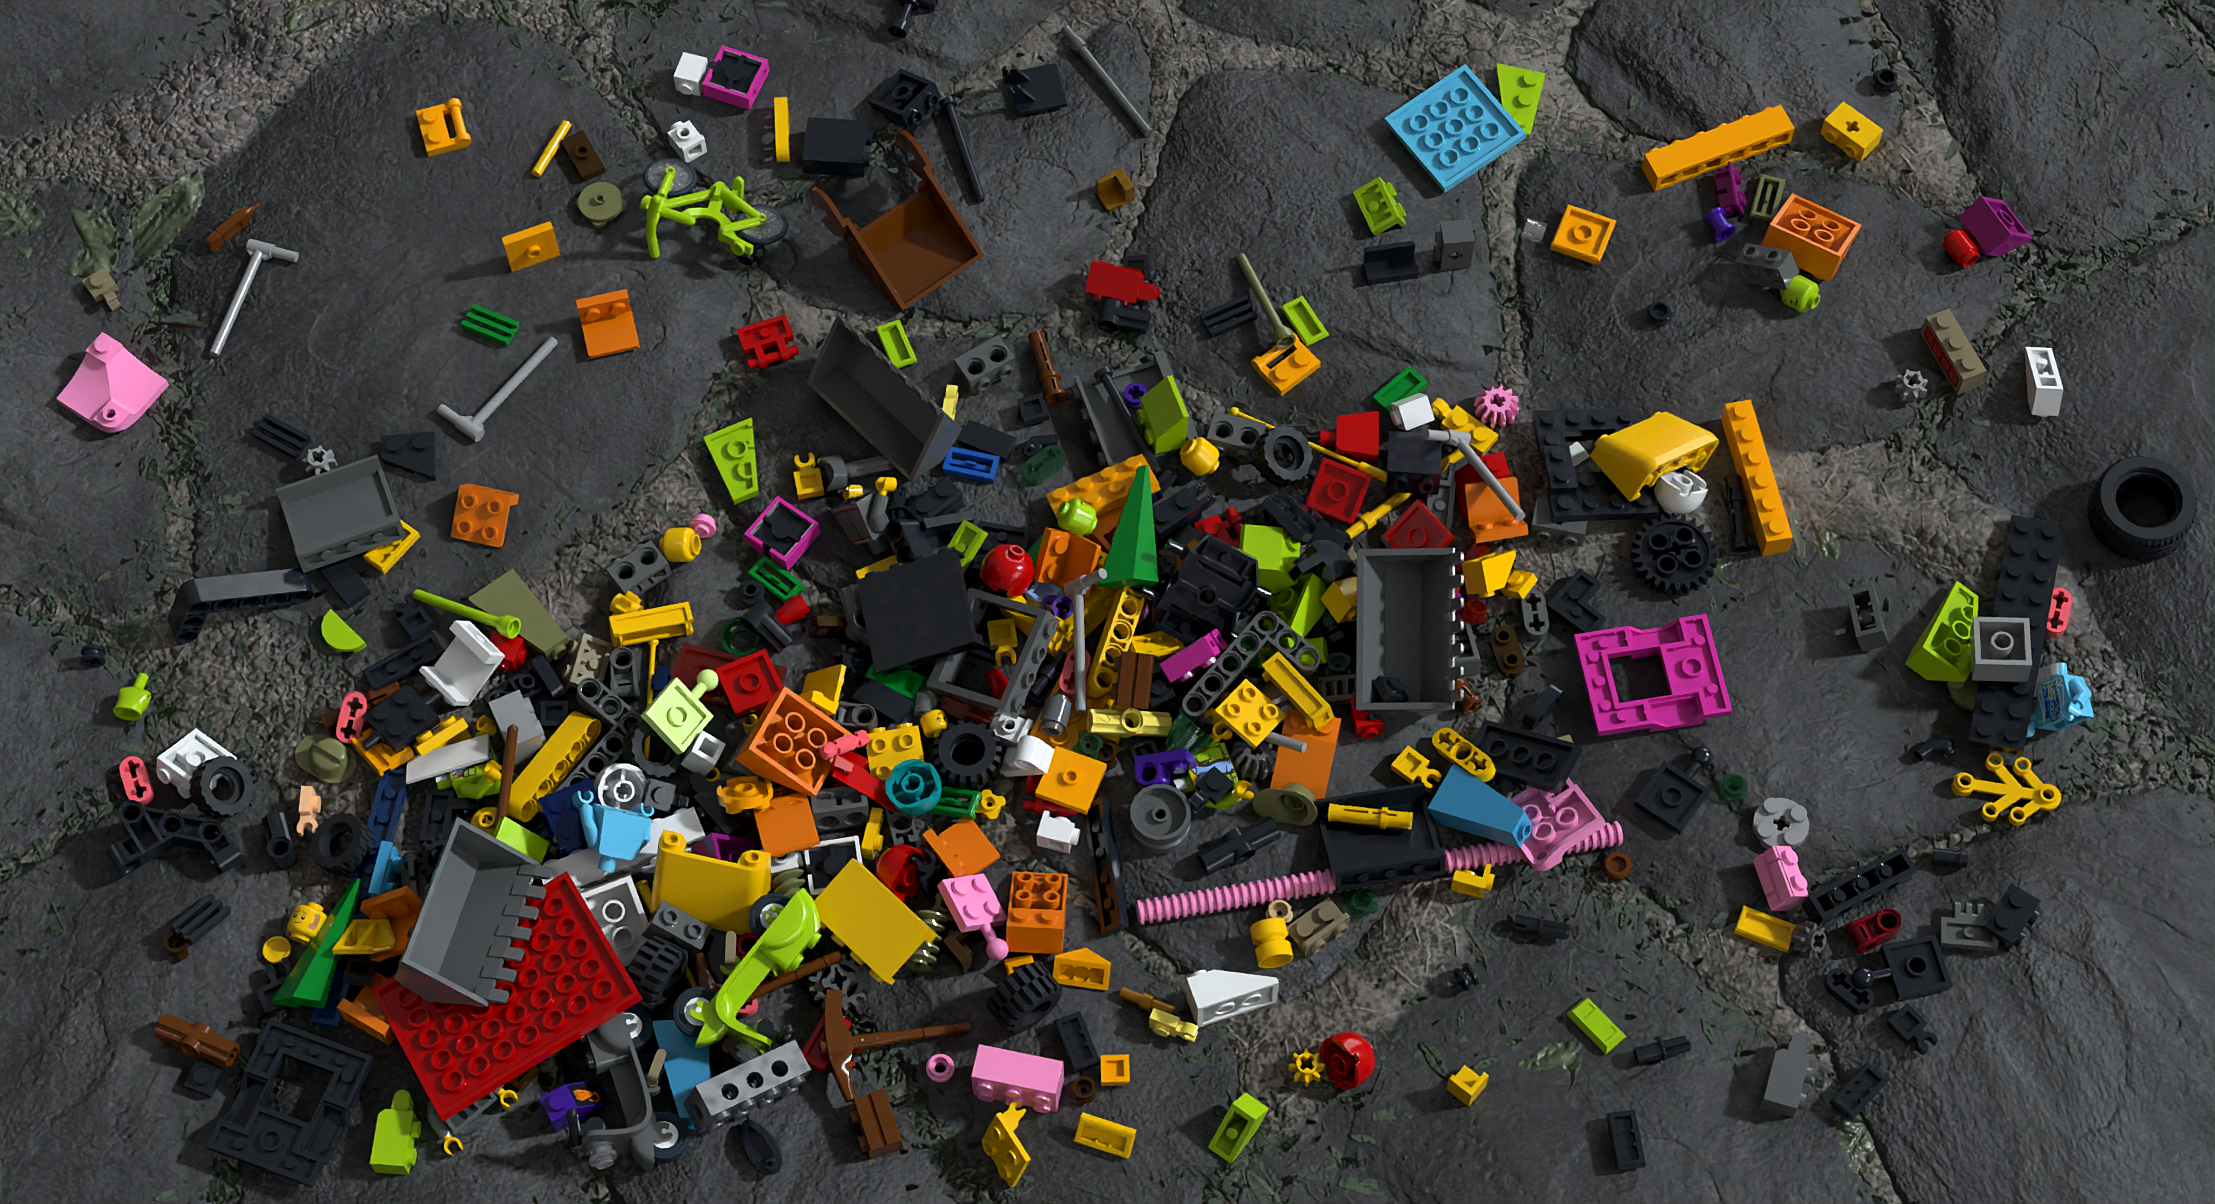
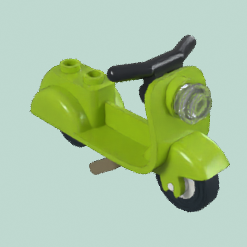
[673,888,822,1063]

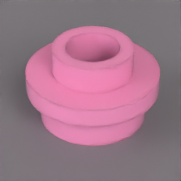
[689,514,716,538]
[926,1054,955,1082]

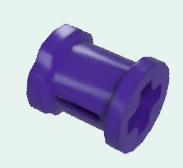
[1703,207,1736,241]
[1040,595,1073,619]

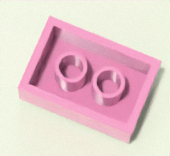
[971,1044,1064,1113]

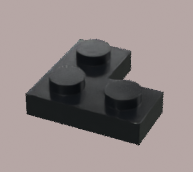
[968,521,1031,574]
[1547,568,1606,634]

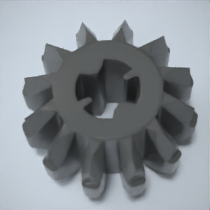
[1230,738,1277,782]

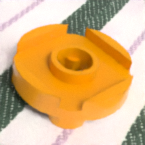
[717,775,773,814]

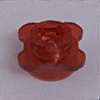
[1461,599,1487,625]

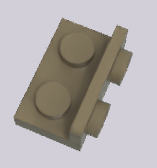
[561,633,613,695]
[1287,897,1350,957]

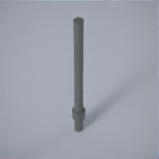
[1061,25,1153,137]

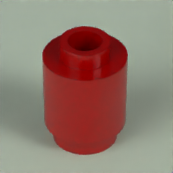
[1942,230,1980,268]

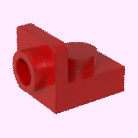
[1349,697,1383,739]

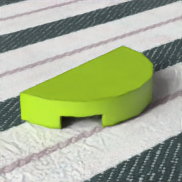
[321,609,367,653]

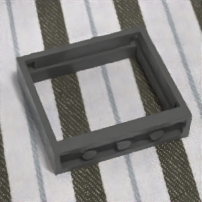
[926,587,1060,719]

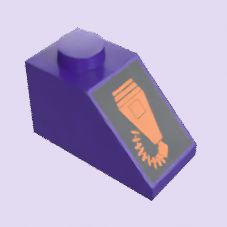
[539,1080,608,1133]

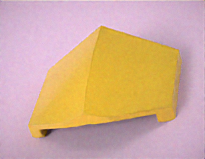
[332,919,397,954]

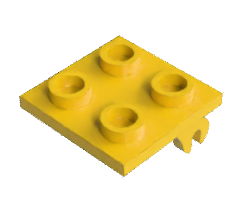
[1204,679,1287,749]
[981,1101,1031,1188]

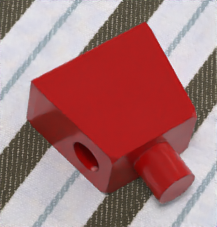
[1320,411,1379,467]

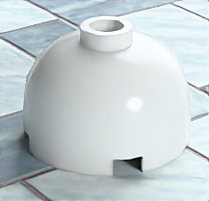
[1654,469,1708,515]
[593,763,647,811]

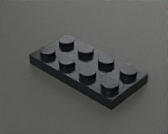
[1463,720,1583,795]

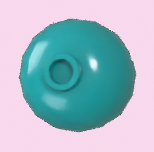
[885,759,942,816]

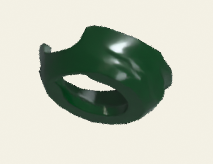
[721,617,761,658]

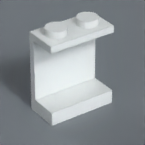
[419,620,505,706]

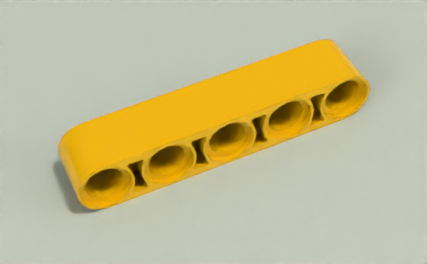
[1086,586,1146,698]
[508,711,602,822]

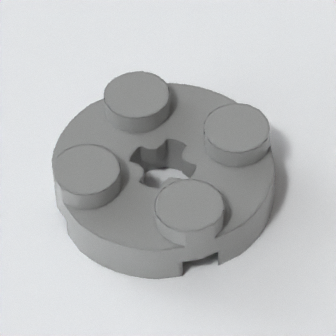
[1752,798,1809,849]

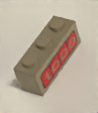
[1920,308,1986,395]

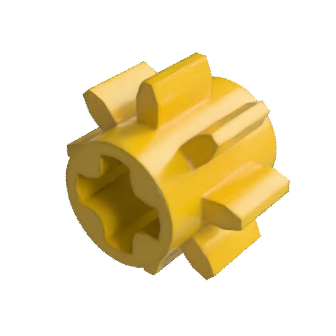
[610,591,643,616]
[1288,1048,1324,1087]

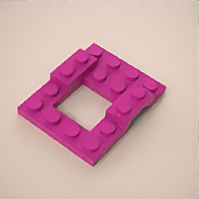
[1573,614,1732,736]

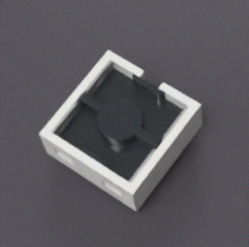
[804,836,863,901]

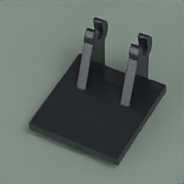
[1002,63,1067,116]

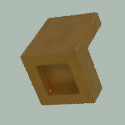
[1095,168,1134,212]

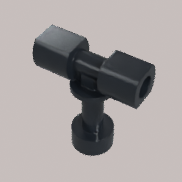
[888,0,939,38]

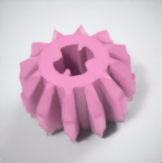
[1474,384,1519,429]

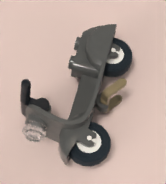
[564,1004,689,1172]

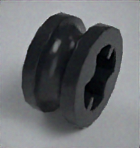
[81,645,106,667]
[1453,962,1479,991]

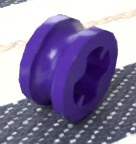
[1124,383,1147,409]

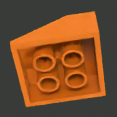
[735,686,851,798]

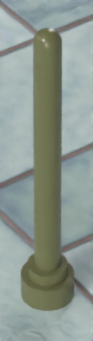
[1237,253,1296,349]

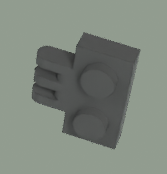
[1939,901,1998,952]

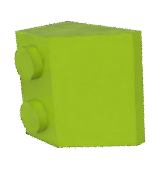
[1136,375,1189,454]
[1239,524,1301,595]

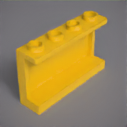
[814,858,937,985]

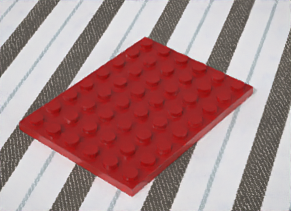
[371,871,643,1122]

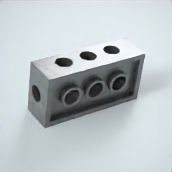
[683,1040,811,1133]

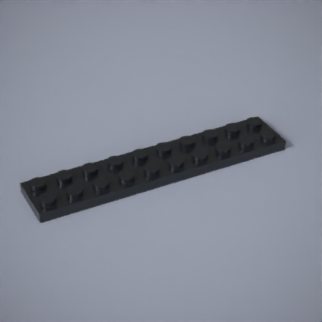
[1967,514,2065,756]

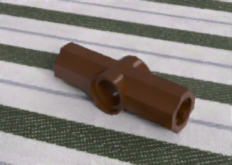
[153,1014,240,1067]

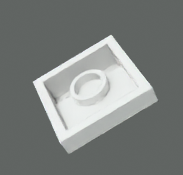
[156,728,237,799]

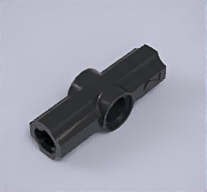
[1197,816,1281,876]

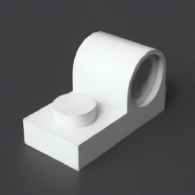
[1000,735,1054,777]

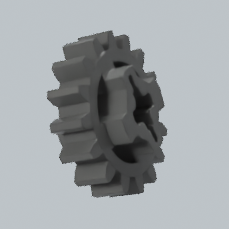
[809,954,870,1015]

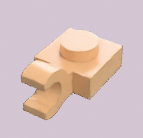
[297,786,321,837]

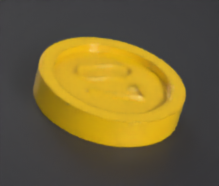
[263,936,292,964]

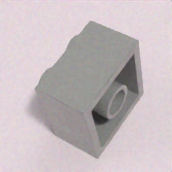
[1970,617,2032,682]
[488,690,547,770]

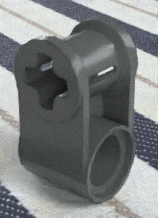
[610,647,641,699]
[829,701,879,734]

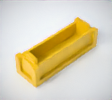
[609,602,693,649]
[1262,651,1334,731]

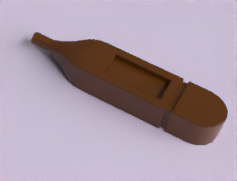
[204,201,261,252]

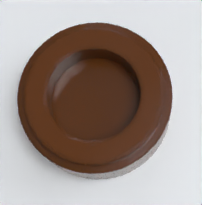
[1603,852,1632,881]

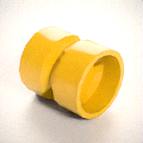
[1250,918,1294,969]

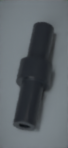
[1029,649,1067,698]

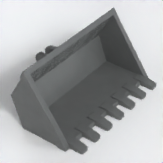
[1356,548,1464,717]

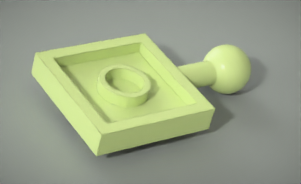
[641,669,719,755]

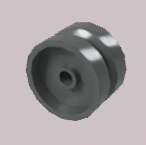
[1130,784,1191,854]

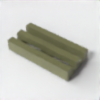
[1748,174,1785,225]

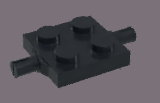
[361,685,443,753]

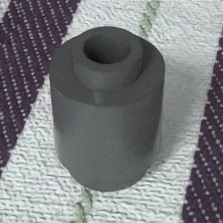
[1039,694,1072,737]

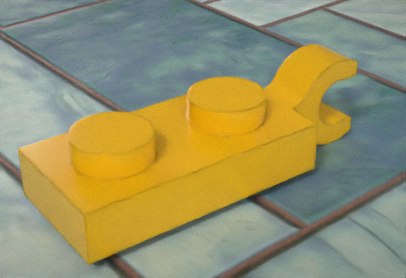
[1432,397,1499,456]

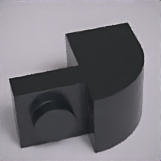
[1288,540,1356,587]
[1149,655,1176,711]

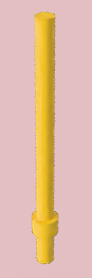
[1344,448,1464,539]

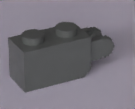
[1760,1033,1813,1118]

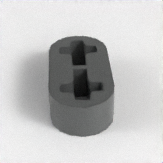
[1520,589,1549,641]

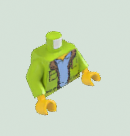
[435,716,502,799]
[1173,722,1254,810]

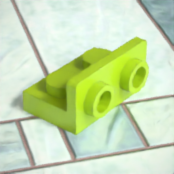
[1353,177,1407,236]

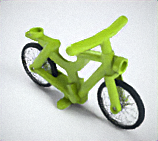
[640,158,788,259]

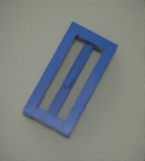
[942,447,1000,484]

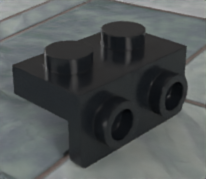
[1982,883,2041,953]

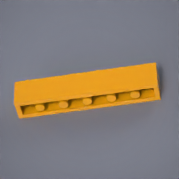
[1642,105,1795,191]
[1721,399,1793,556]

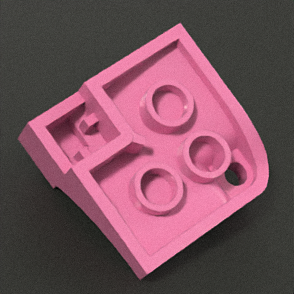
[56,332,169,433]
[1510,777,1606,871]

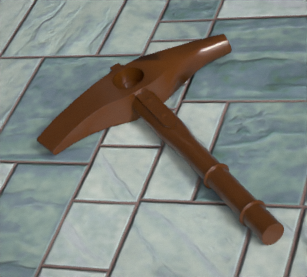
[694,950,843,1060]
[819,989,971,1103]

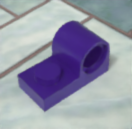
[1135,748,1196,788]

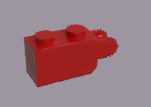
[1085,260,1160,306]

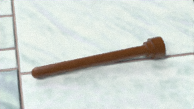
[494,724,518,831]

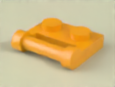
[416,98,471,157]
[1251,332,1321,396]

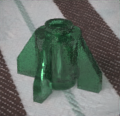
[1165,712,1214,755]

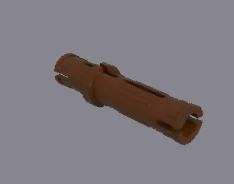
[321,681,400,731]

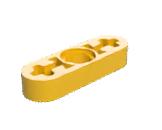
[774,97,790,162]
[1432,728,1496,783]

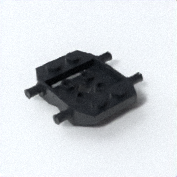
[1138,531,1272,645]

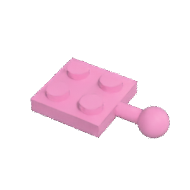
[937,874,1009,961]

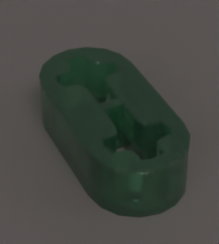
[1021,445,1065,486]

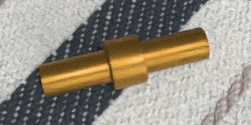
[1119,987,1175,1015]

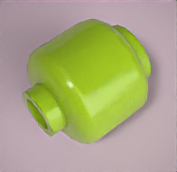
[1780,275,1820,313]
[1056,498,1098,536]

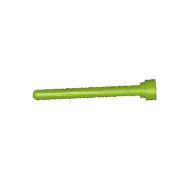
[412,590,521,639]

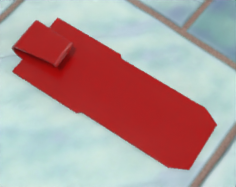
[831,755,900,813]

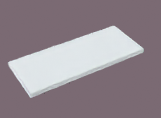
[406,733,489,784]

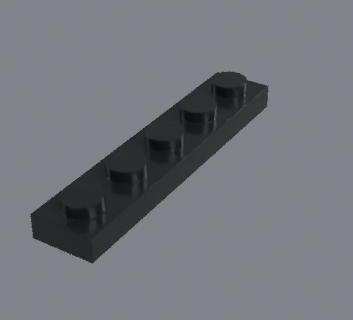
[1084,797,1129,936]

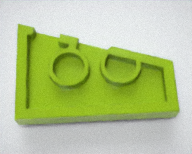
[1496,63,1545,140]
[703,417,759,505]

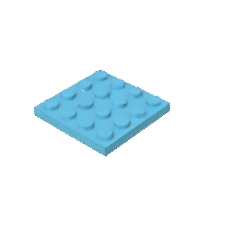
[1384,64,1526,193]

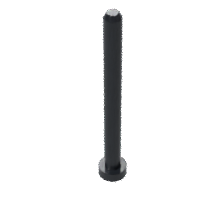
[939,96,985,203]
[1094,366,1161,475]

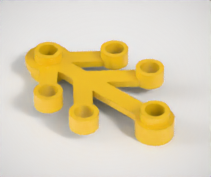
[1951,753,2061,826]

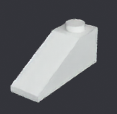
[2025,347,2063,417]

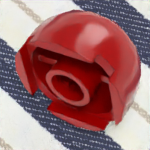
[979,544,1034,596]
[875,844,926,902]
[1319,1032,1375,1090]

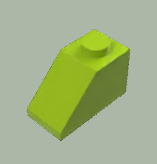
[1208,1093,1269,1164]

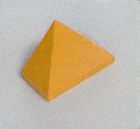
[1053,948,1111,991]

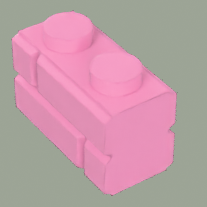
[1753,846,1809,911]

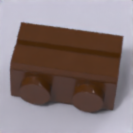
[1110,651,1155,709]
[849,1089,903,1159]

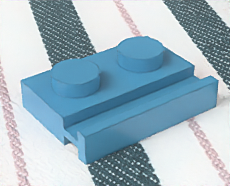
[368,841,403,898]

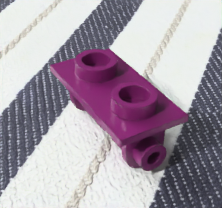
[1714,161,1746,216]

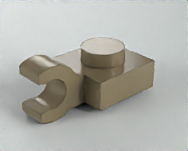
[81,267,121,311]

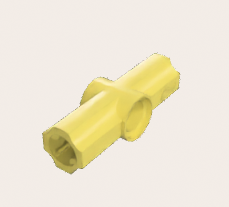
[1086,708,1172,738]

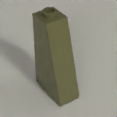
[468,568,570,663]

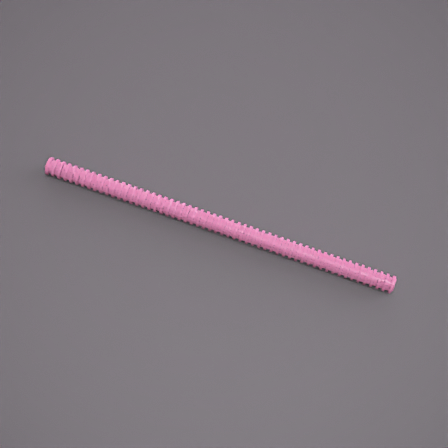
[1135,821,1623,925]

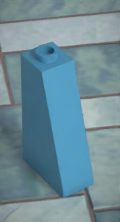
[1428,764,1533,848]
[653,1020,712,1130]

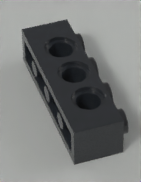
[1801,846,1917,926]

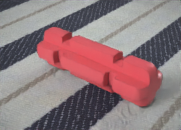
[819,730,870,760]

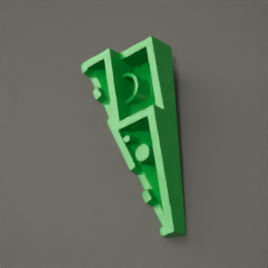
[1097,465,1159,590]
[272,879,363,1009]

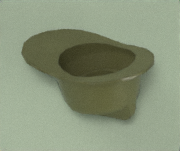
[295,733,356,783]
[1252,782,1318,826]

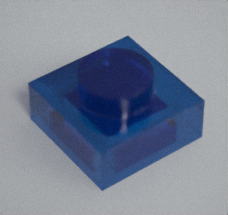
[651,665,672,697]

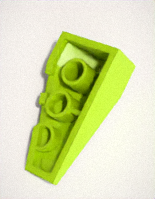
[1258,573,1330,671]
[1905,581,1979,682]

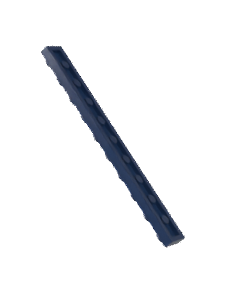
[310,768,410,1030]

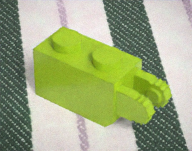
[370,1089,421,1175]

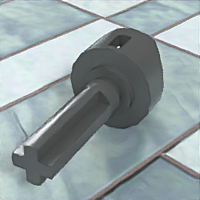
[817,454,894,493]

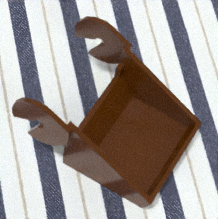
[809,130,985,313]

